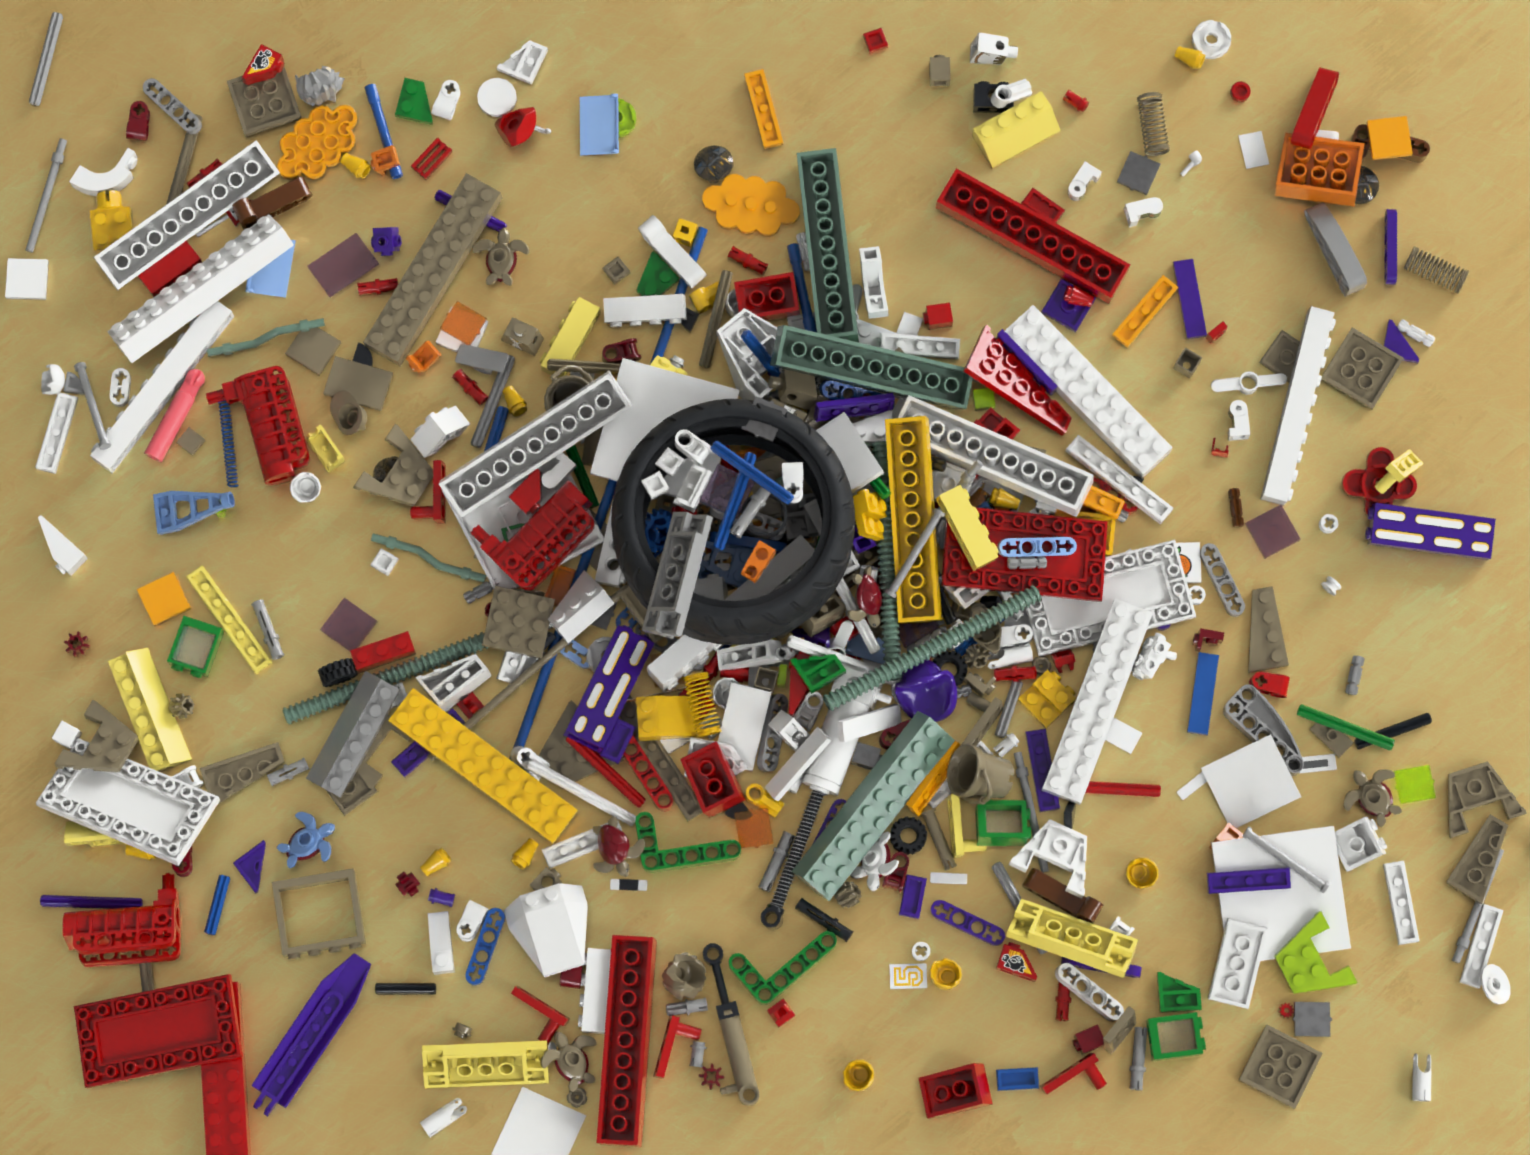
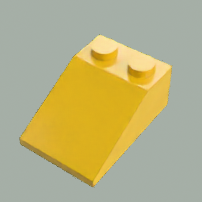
[636,696,700,741]

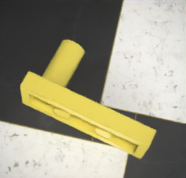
[1375,449,1424,494]
[947,794,987,858]

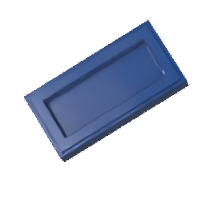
[996,1067,1039,1091]

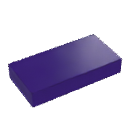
[600,718,636,764]
[899,875,927,919]

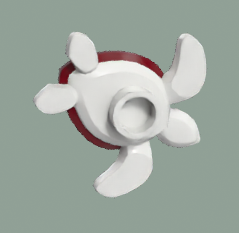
[850,832,899,891]

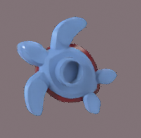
[277,812,335,868]

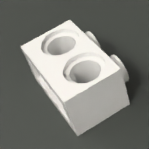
[768,710,810,752]

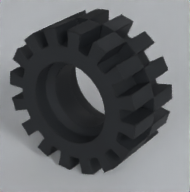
[933,650,968,686]
[318,658,358,687]
[890,816,927,855]

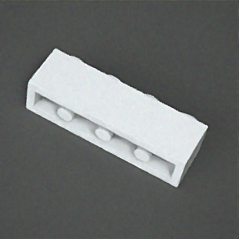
[603,294,687,327]
[578,948,611,1034]

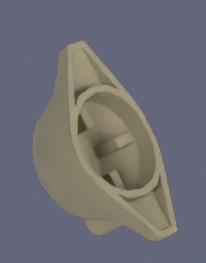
[972,606,1002,654]

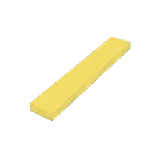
[186,565,273,674]

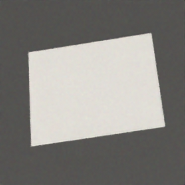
[1201,734,1301,828]
[491,1087,586,1155]

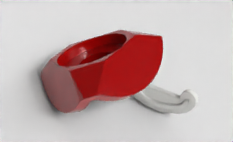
[495,107,551,147]

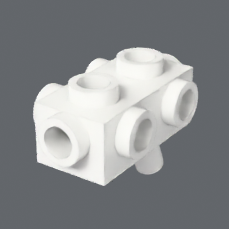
[1131,633,1177,680]

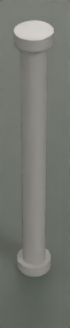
[74,362,111,450]
[885,508,945,598]
[1242,827,1330,893]

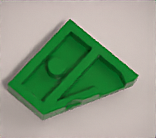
[395,78,433,125]
[636,251,679,296]
[790,654,846,694]
[1157,972,1202,1013]

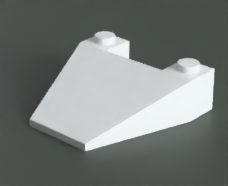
[716,308,777,400]

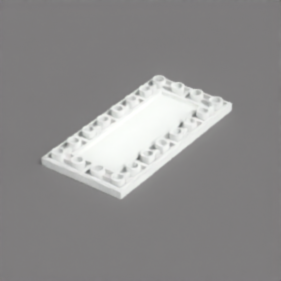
[1025,540,1196,657]
[36,738,220,866]

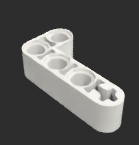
[638,215,707,289]

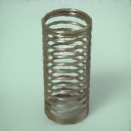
[1137,92,1170,156]
[1404,246,1469,294]

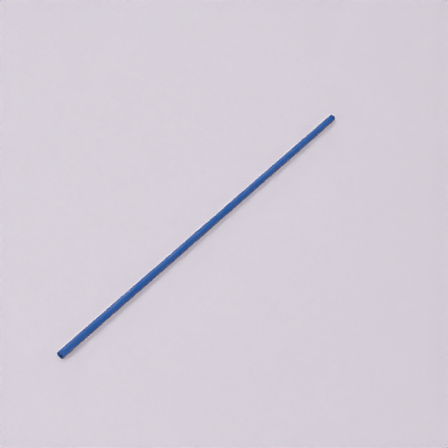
[509,227,708,761]

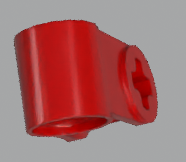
[1249,672,1290,698]

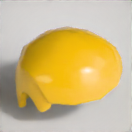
[1126,858,1158,889]
[930,958,962,990]
[843,1059,874,1091]

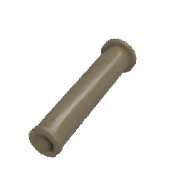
[920,808,957,871]

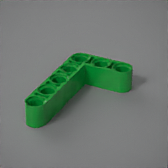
[635,812,741,873]
[729,931,837,1005]

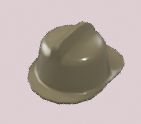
[330,391,367,435]

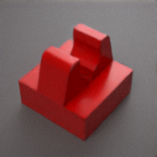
[1051,649,1076,673]
[457,692,484,720]
[767,998,795,1028]

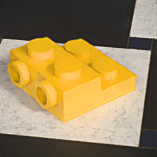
[853,489,887,541]
[1018,669,1076,729]

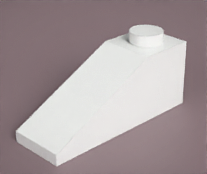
[38,515,88,576]
[717,639,783,671]
[428,911,455,975]

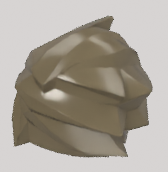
[662,952,706,1001]

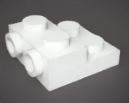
[1335,817,1387,872]

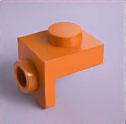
[406,341,442,373]

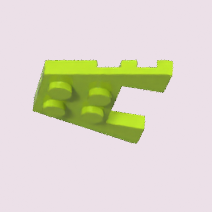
[1274,911,1358,994]

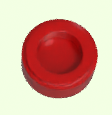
[1230,81,1251,102]

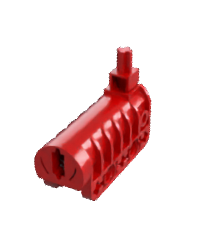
[206,366,310,485]
[470,480,595,591]
[63,873,181,967]

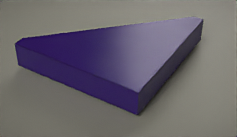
[1383,319,1419,364]
[792,627,831,648]
[233,840,266,893]

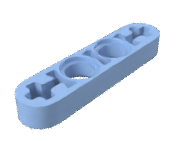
[997,537,1077,557]

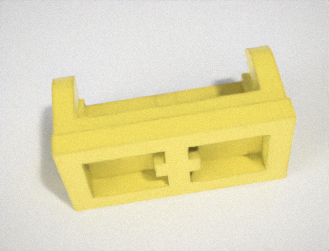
[306,425,345,473]

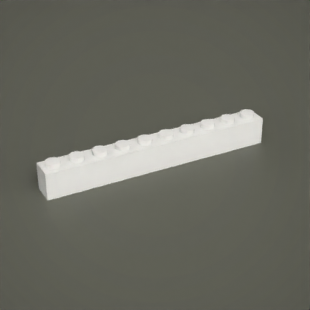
[90,301,234,474]
[1260,306,1336,506]

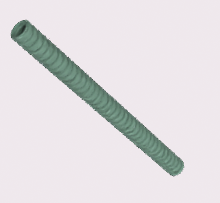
[872,441,902,681]
[823,585,1041,711]
[282,632,489,725]

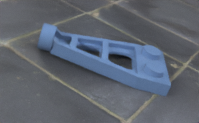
[153,491,235,535]
[700,541,753,588]

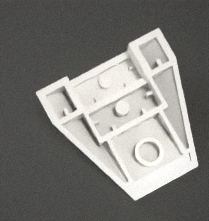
[503,883,588,977]

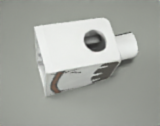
[970,32,1018,65]

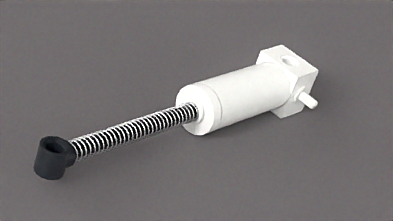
[761,666,892,930]

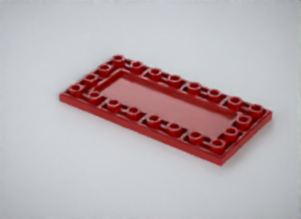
[941,507,1108,602]
[74,974,243,1088]

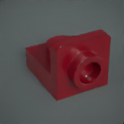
[1193,628,1224,651]

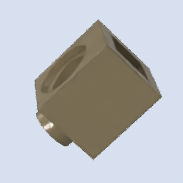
[929,55,950,86]
[530,867,562,891]

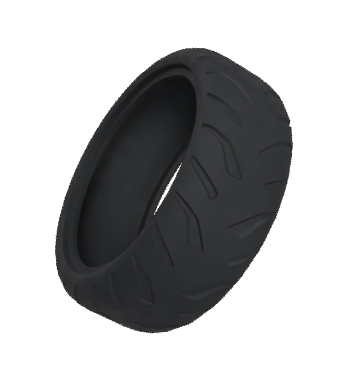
[611,399,855,645]

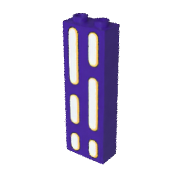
[1365,503,1496,560]
[563,625,654,753]

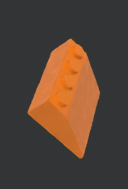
[1275,133,1365,207]

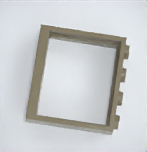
[272,868,366,959]

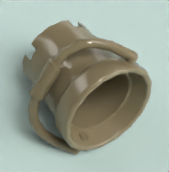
[544,365,594,411]
[947,744,1014,804]

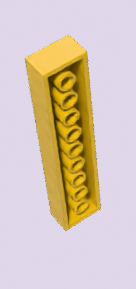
[885,416,942,624]
[388,688,578,844]

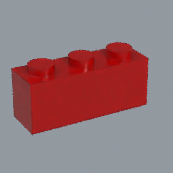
[138,240,202,298]
[350,631,416,674]

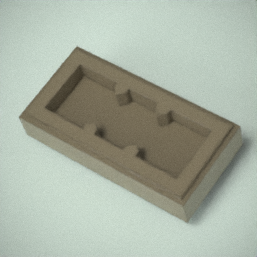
[1310,723,1354,758]

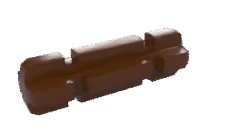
[1228,488,1244,528]

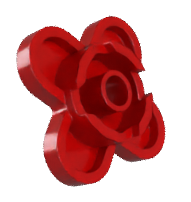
[1342,447,1417,516]

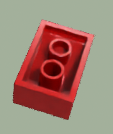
[734,272,801,320]
[789,651,811,717]
[680,741,746,818]
[919,1063,993,1119]

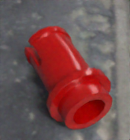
[1063,90,1089,112]

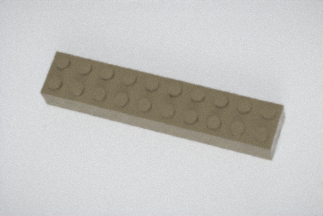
[363,173,502,366]

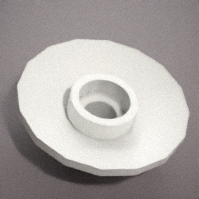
[1481,964,1510,1005]

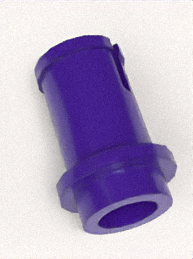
[428,888,455,907]

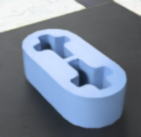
[560,640,589,669]

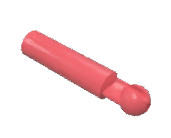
[144,369,205,463]

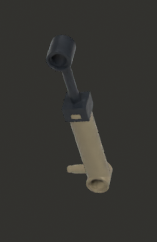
[703,943,759,1106]

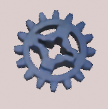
[645,508,672,553]

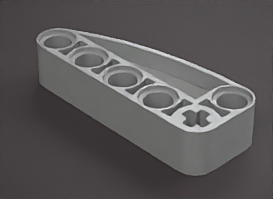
[1304,202,1367,296]
[1223,684,1304,776]

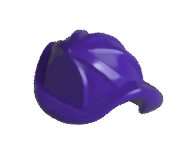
[894,660,957,722]

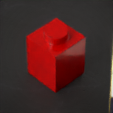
[923,302,953,330]

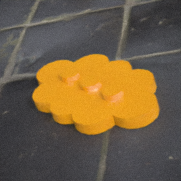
[277,105,358,180]
[702,174,800,236]

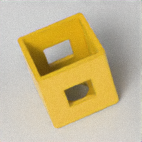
[672,218,698,247]

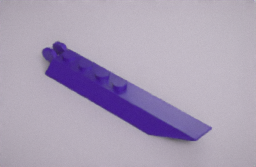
[251,953,371,1117]

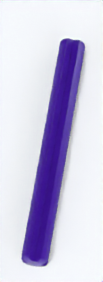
[40,895,143,909]

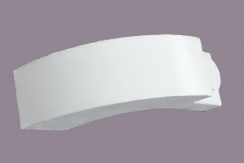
[69,148,138,196]
[859,246,889,319]

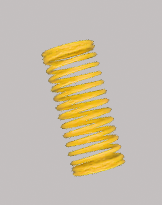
[683,672,722,737]

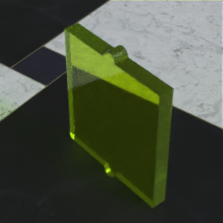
[1394,765,1436,804]

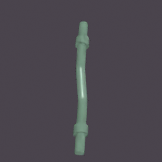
[207,318,325,357]
[371,533,486,583]

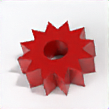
[1279,1003,1294,1019]

